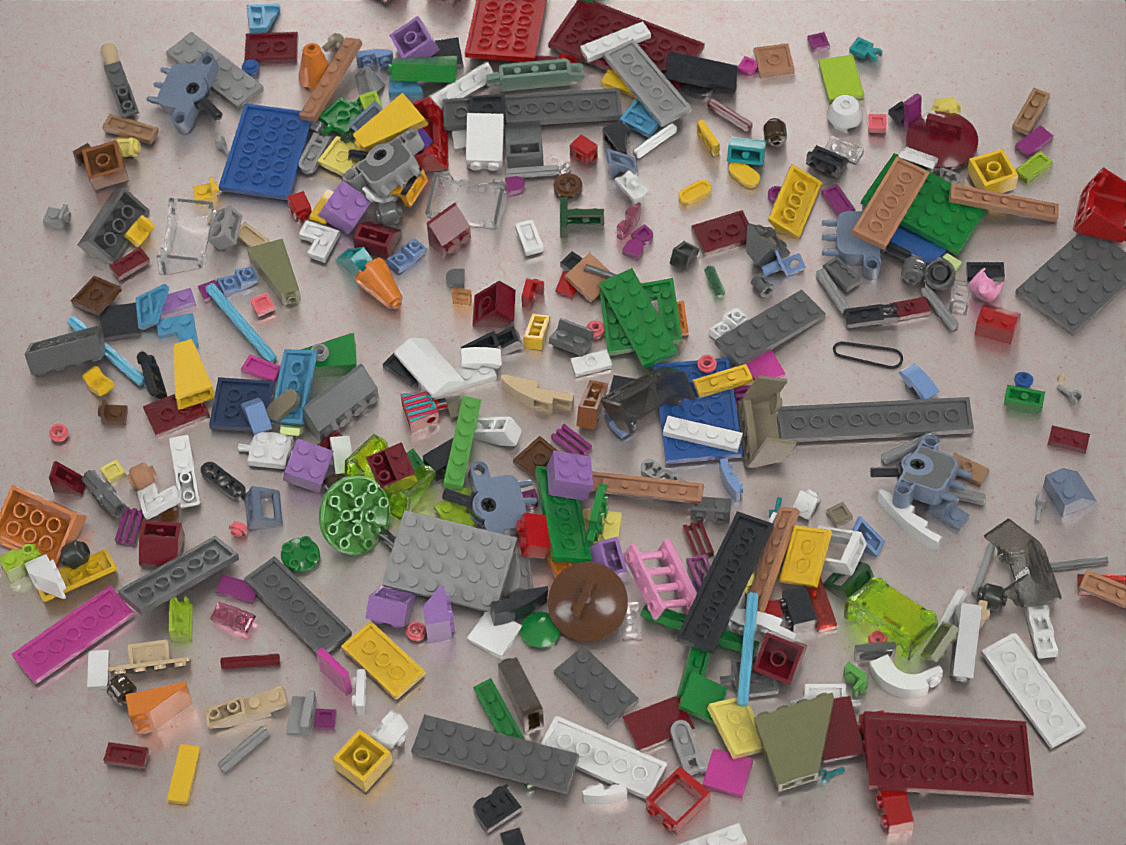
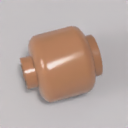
[127,462,157,491]

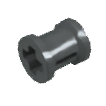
[751,273,775,298]

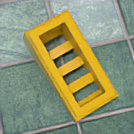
[524,314,550,350]

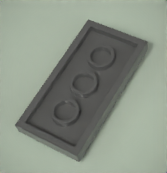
[554,646,639,727]

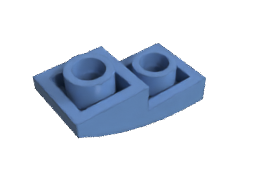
[356,49,394,69]
[386,238,427,274]
[216,266,259,296]
[899,363,940,399]
[719,459,743,501]

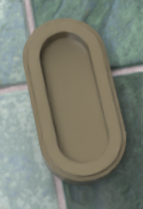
[266,389,300,422]

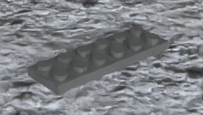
[715,289,826,367]
[118,536,239,616]
[244,556,352,653]

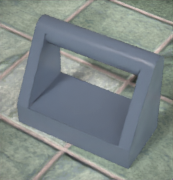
[245,486,283,530]

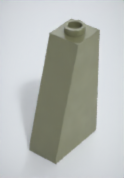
[247,238,301,305]

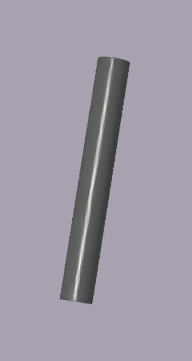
[584,264,617,279]
[1048,556,1109,571]

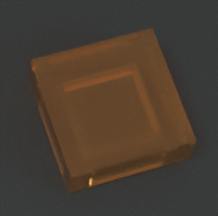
[452,288,472,306]

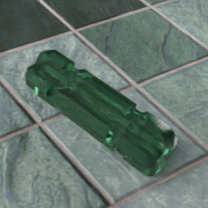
[340,128,356,144]
[704,265,726,298]

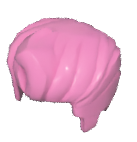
[969,268,1004,303]

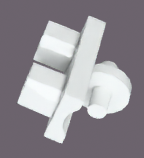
[615,170,649,205]

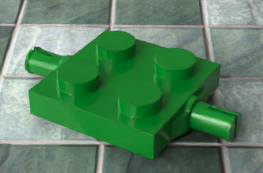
[318,97,364,137]
[585,484,609,545]

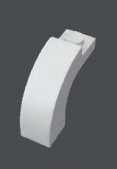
[868,654,943,699]

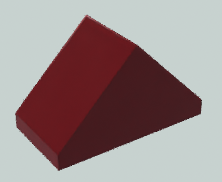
[49,461,85,496]

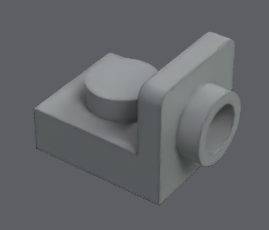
[43,204,71,229]

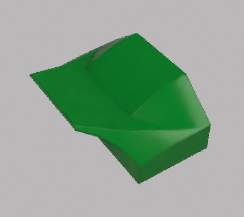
[1003,385,1045,414]

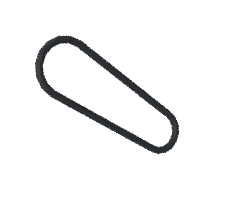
[833,341,903,369]

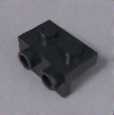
[806,145,848,178]
[473,784,522,833]

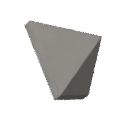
[355,65,385,95]

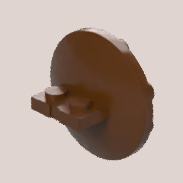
[548,562,628,643]

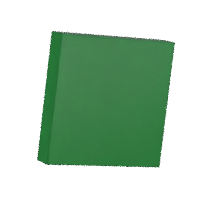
[678,671,727,725]

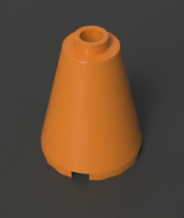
[298,43,329,91]
[354,258,403,309]

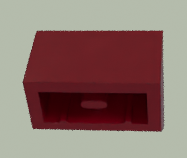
[353,221,402,260]
[366,442,419,491]
[139,520,185,567]

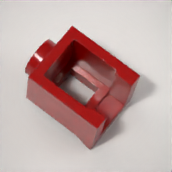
[569,134,598,165]
[287,191,312,223]

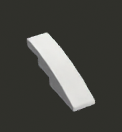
[878,489,942,552]
[1020,584,1058,659]

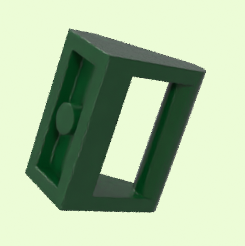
[822,561,875,605]

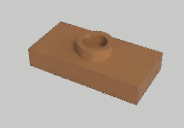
[953,452,989,486]

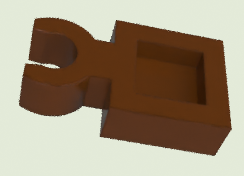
[157,505,180,523]

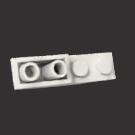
[169,435,200,509]
[726,609,797,641]

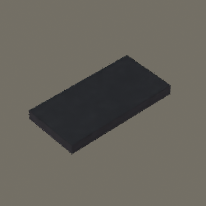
[666,51,737,93]

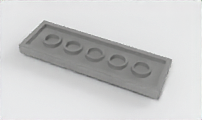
[166,32,264,110]
[603,39,691,127]

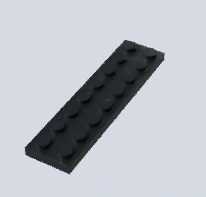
[676,511,774,655]

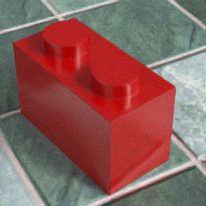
[516,513,551,559]

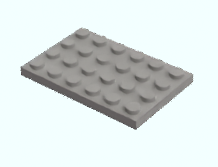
[382,510,518,613]

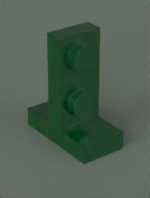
[560,197,604,238]

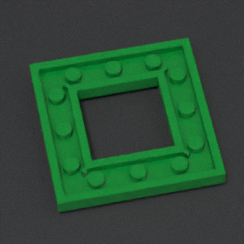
[600,278,683,356]

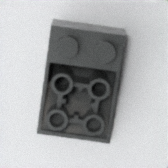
[505,124,544,168]

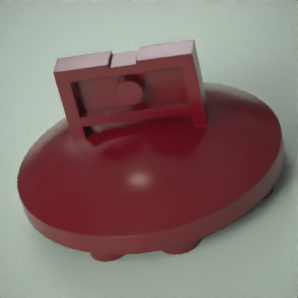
[906,111,979,170]

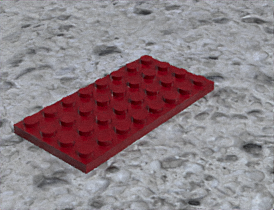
[548,0,705,90]
[863,711,1034,799]

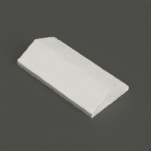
[394,338,465,398]

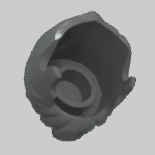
[924,257,955,291]

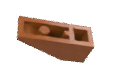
[576,380,608,430]

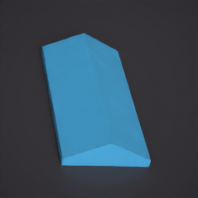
[270,349,318,426]

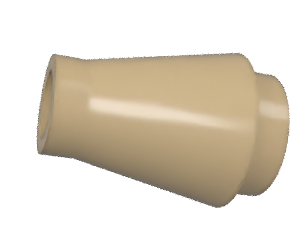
[100,43,118,64]

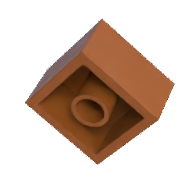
[82,140,129,190]

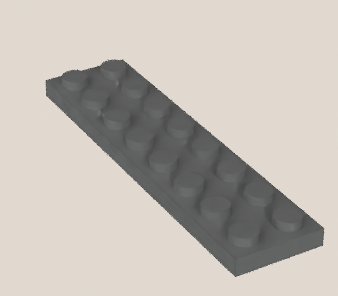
[411,714,580,794]

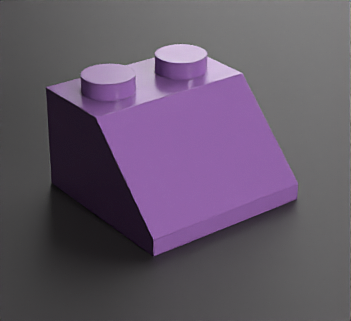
[366,586,417,628]

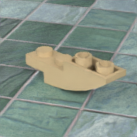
[501,375,574,414]
[204,685,289,729]

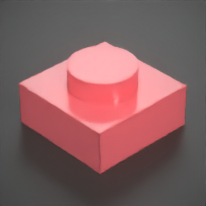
[868,114,887,133]
[250,292,275,317]

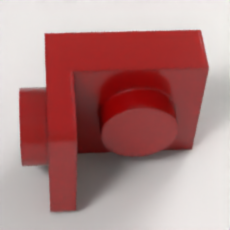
[521,278,544,308]

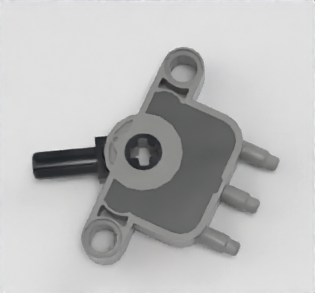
[342,128,424,198]

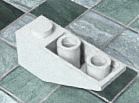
[24,554,67,599]

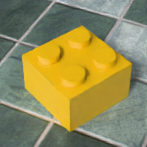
[967,148,1018,193]
[332,729,393,792]

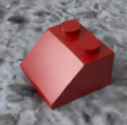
[974,304,1021,345]

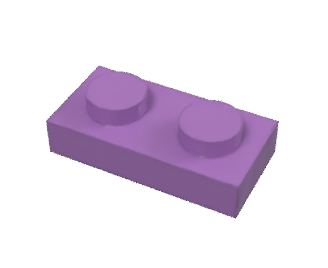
[161,288,196,316]

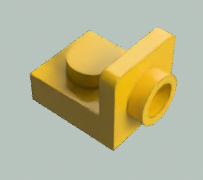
[192,176,220,205]

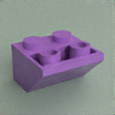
[590,536,629,582]
[423,586,455,643]

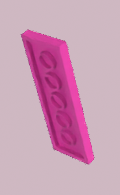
[12,585,134,685]

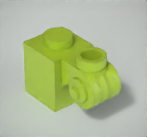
[0,544,42,584]

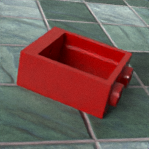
[646,766,711,834]

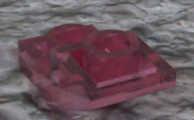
[617,202,641,241]
[210,602,256,634]

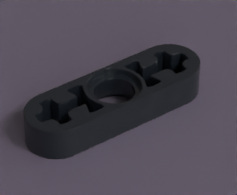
[200,462,246,502]

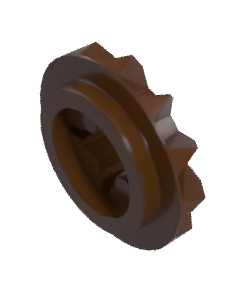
[553,173,582,198]

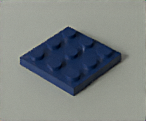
[209,377,275,432]

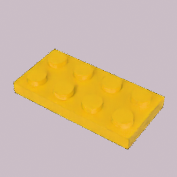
[341,621,426,700]

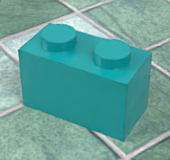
[727,137,766,166]

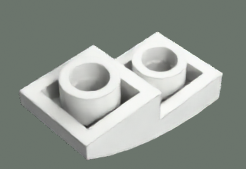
[708,308,749,340]
[460,347,502,369]
[330,436,354,475]
[582,783,627,805]

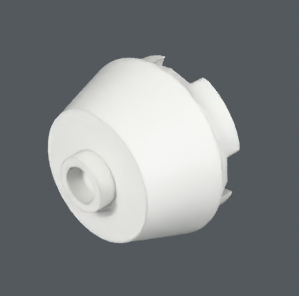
[827,95,863,131]
[370,710,409,751]

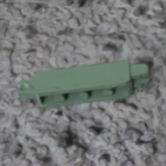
[486,59,585,92]

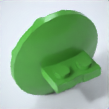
[319,476,391,555]

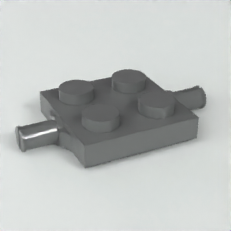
[720,656,778,698]

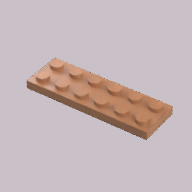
[851,157,930,251]

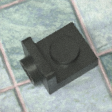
[669,241,699,271]

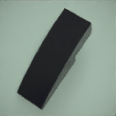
[461,326,524,356]
[490,586,548,626]

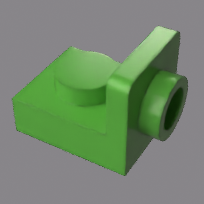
[843,662,869,698]

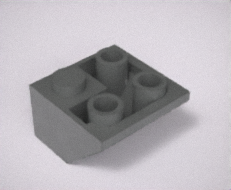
[746,224,791,266]

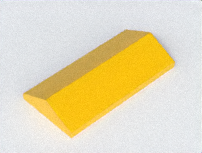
[768,164,822,239]
[37,549,118,602]

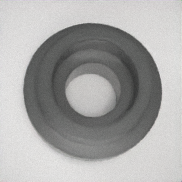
[309,120,325,135]

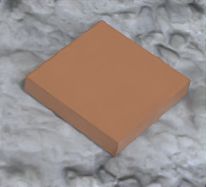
[753,43,795,78]
[564,252,610,303]

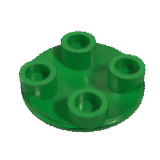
[281,536,320,572]
[520,612,560,648]

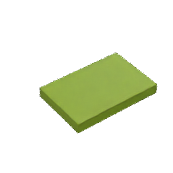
[818,55,864,104]

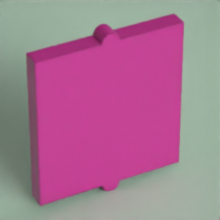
[747,350,786,381]

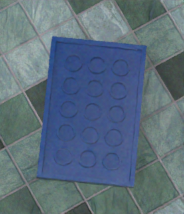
[218,103,311,200]
[653,358,743,464]

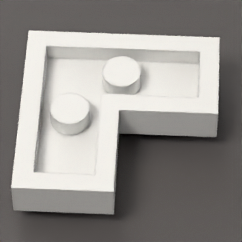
[299,220,340,263]
[137,483,181,520]

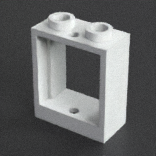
[818,526,867,576]

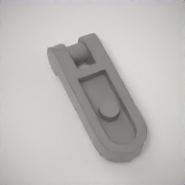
[298,132,332,174]
[670,720,706,776]

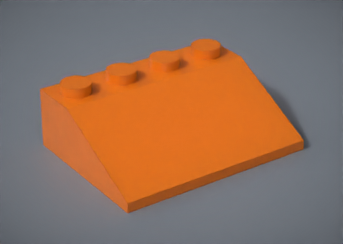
[0,485,87,567]

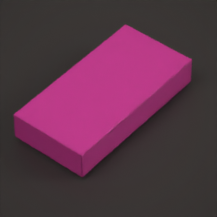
[241,354,281,384]

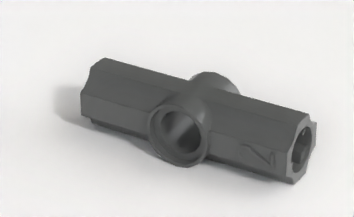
[81,470,127,517]

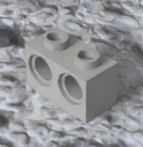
[208,206,243,250]

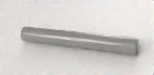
[971,543,995,596]

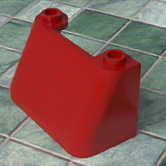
[412,96,449,172]
[1073,167,1126,243]

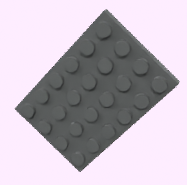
[1015,234,1126,336]

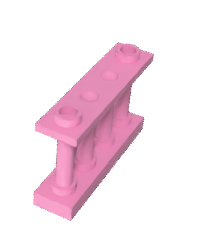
[623,540,697,620]

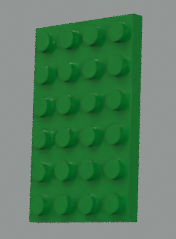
[860,153,988,256]

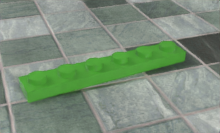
[443,396,481,491]

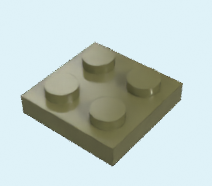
[920,622,959,663]

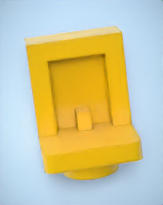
[124,215,156,248]
[82,366,115,397]

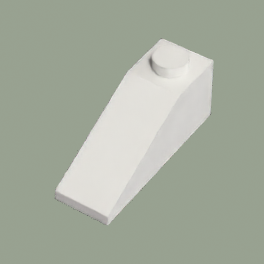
[473,417,522,446]

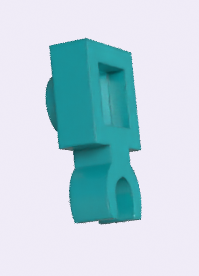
[849,37,883,63]

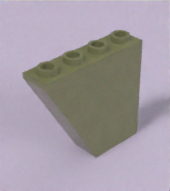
[754,692,834,792]

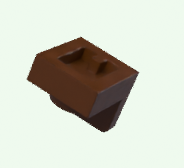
[98,399,128,425]

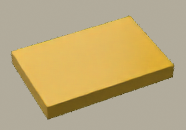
[779,525,832,588]

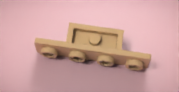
[108,640,191,675]

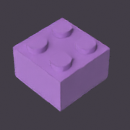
[389,16,440,58]
[318,180,371,236]
[283,438,334,493]
[547,451,593,501]

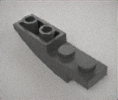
[104,61,139,118]

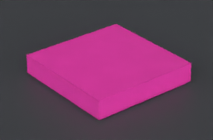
[316,647,352,696]
[702,748,753,798]

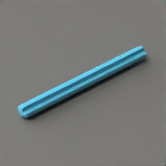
[206,283,277,363]
[67,316,146,386]
[737,592,758,707]

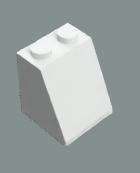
[466,113,504,171]

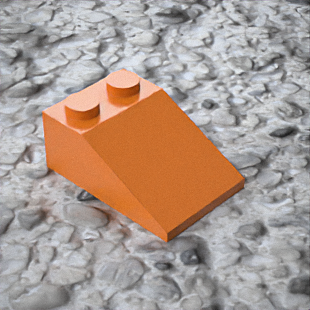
[126,681,193,734]

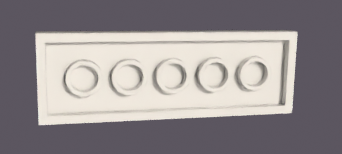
[981,632,1086,749]
[540,716,667,799]

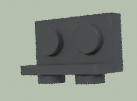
[549,318,594,356]
[690,497,731,524]

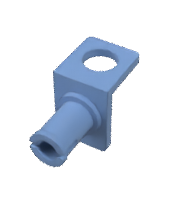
[761,250,806,277]

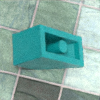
[335,247,372,276]

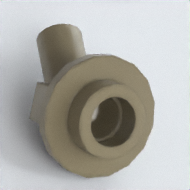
[322,33,344,52]

